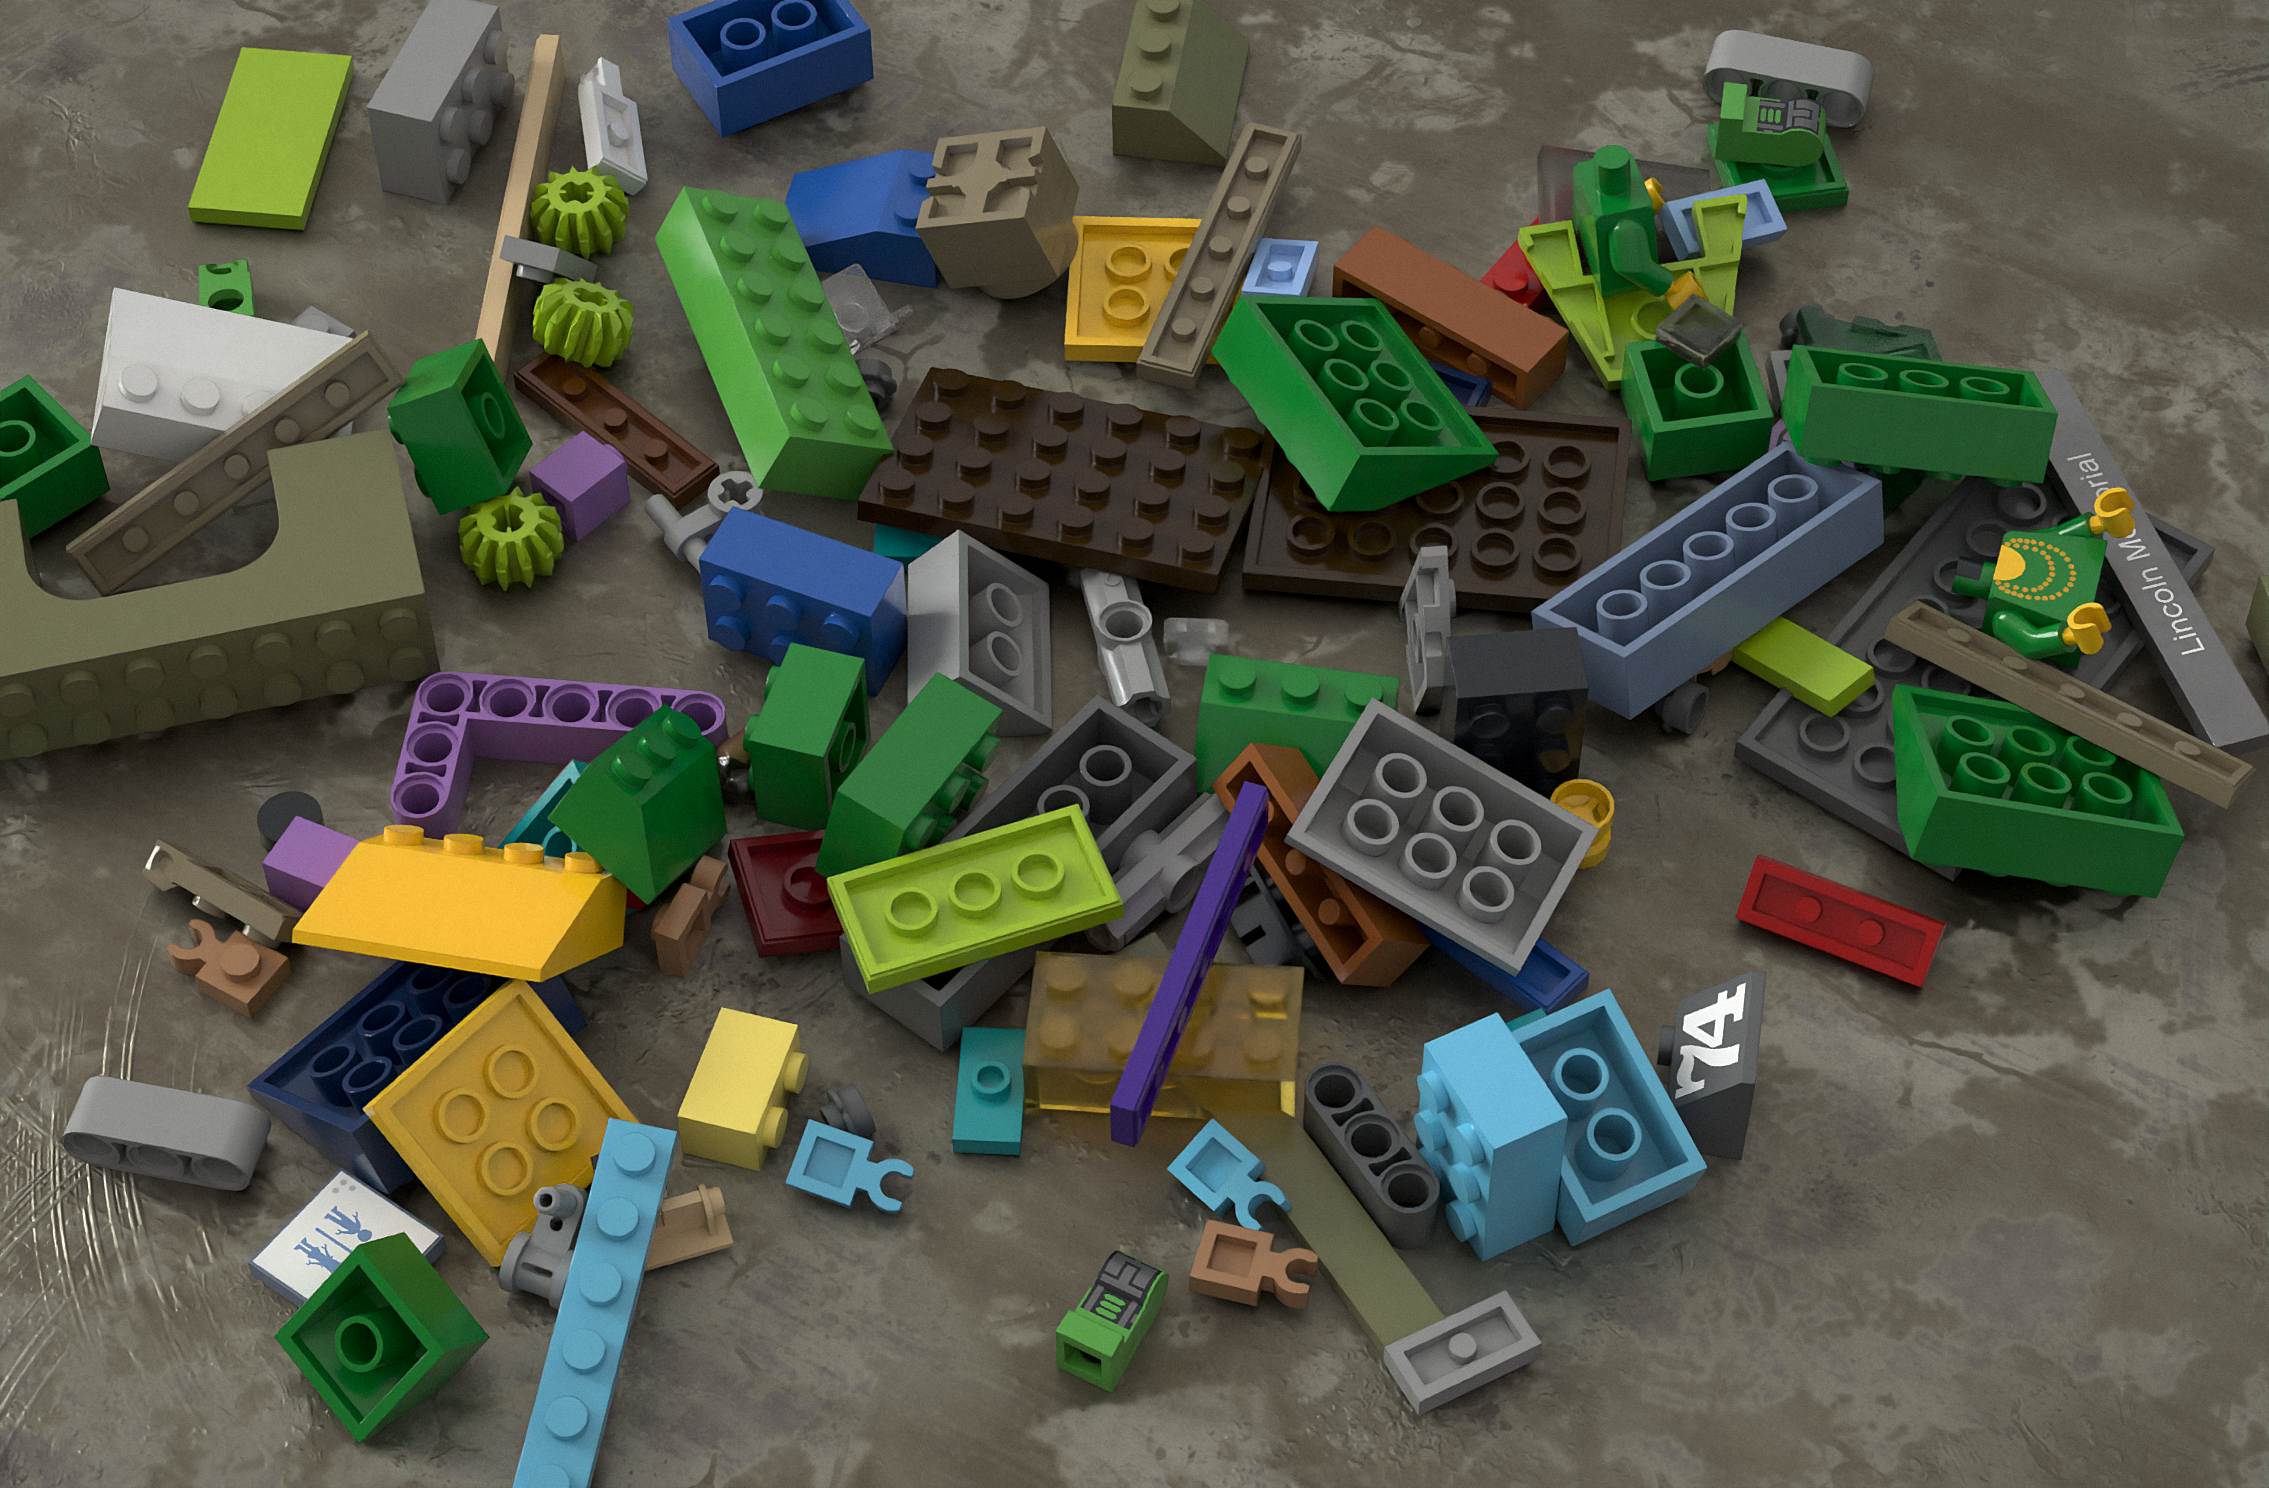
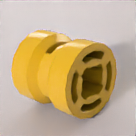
[1550,779,1614,869]

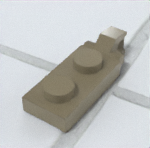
[141,839,305,949]

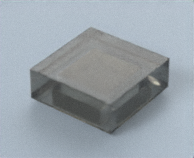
[1655,294,1742,370]

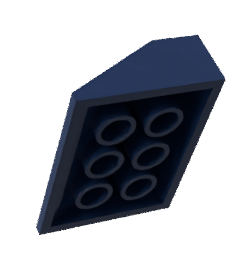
[246,960,587,1194]

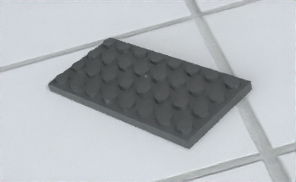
[1734,472,2215,881]

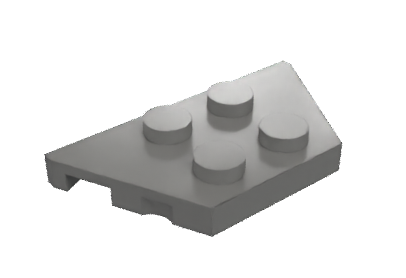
[1398,546,1456,713]

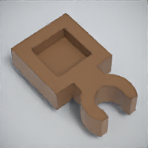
[651,855,731,978]
[166,919,292,1019]
[1189,1219,1318,1308]

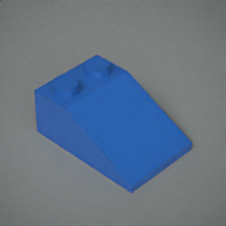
[785,149,941,288]

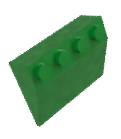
[1211,295,1500,512]
[1892,684,2185,898]

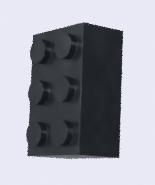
[1439,627,1589,800]

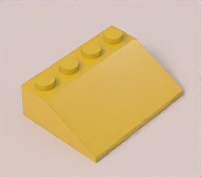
[292,825,627,982]

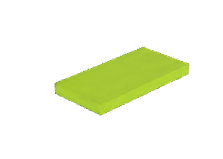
[188,47,355,230]
[827,804,1124,994]

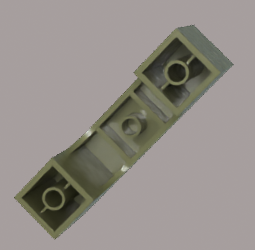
[0,427,441,761]

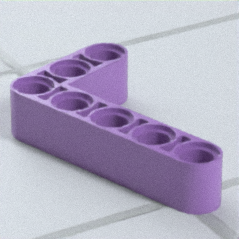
[391,671,729,840]

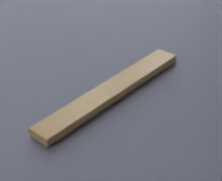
[475,34,565,385]

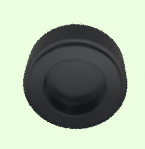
[257,791,325,851]

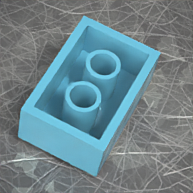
[1511,988,1707,1247]
[1414,1012,1568,1262]

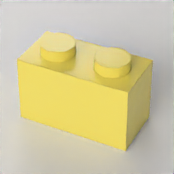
[677,1007,809,1172]

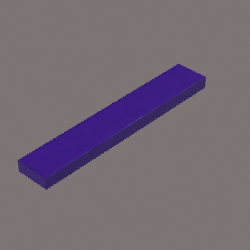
[1110,781,1269,1148]

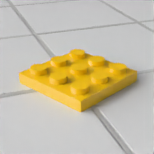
[1064,216,1246,364]
[362,978,640,1267]

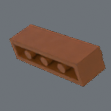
[1332,225,1569,411]
[1211,742,1431,988]

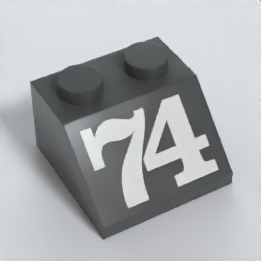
[1657,970,1767,1160]

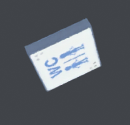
[248,1167,447,1308]

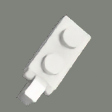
[578,57,648,196]

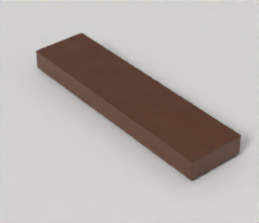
[513,351,720,511]

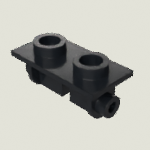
[1230,863,1327,994]

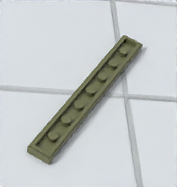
[1099,932,1446,1358]

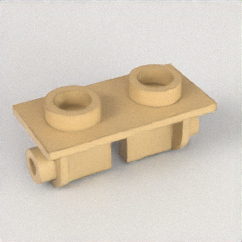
[645,1183,734,1271]

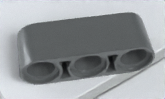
[1303,1062,1440,1250]

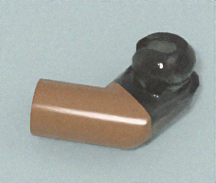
[715,726,756,805]

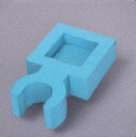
[1167,1118,1292,1233]
[785,1119,915,1214]

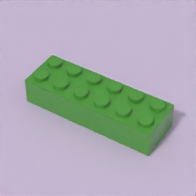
[655,186,895,501]

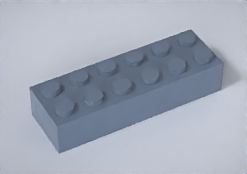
[1531,440,1884,720]

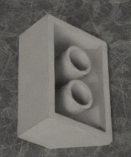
[908,530,1052,737]

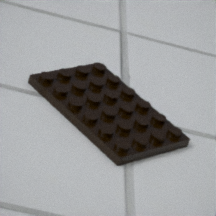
[857,367,1264,595]
[1242,405,1632,614]

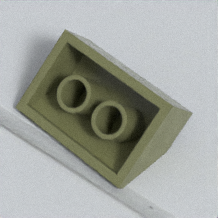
[1112,0,1250,167]

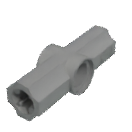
[1079,568,1171,727]
[1083,792,1230,953]

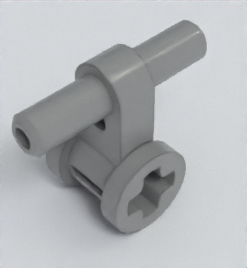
[644,471,765,573]
[499,1183,589,1310]

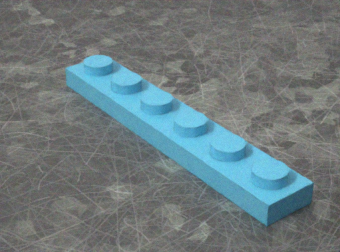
[513,1118,678,1488]

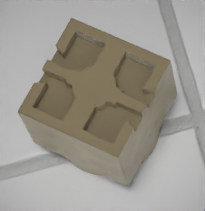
[915,126,1079,299]

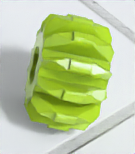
[529,164,630,261]
[532,277,634,368]
[458,485,564,591]

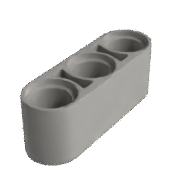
[1702,30,1875,128]
[61,1076,271,1191]

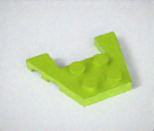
[1518,193,1748,391]

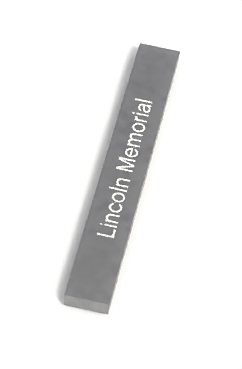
[2036,369,2269,756]

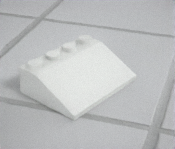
[90,287,353,481]

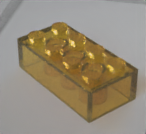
[1022,951,1304,1120]

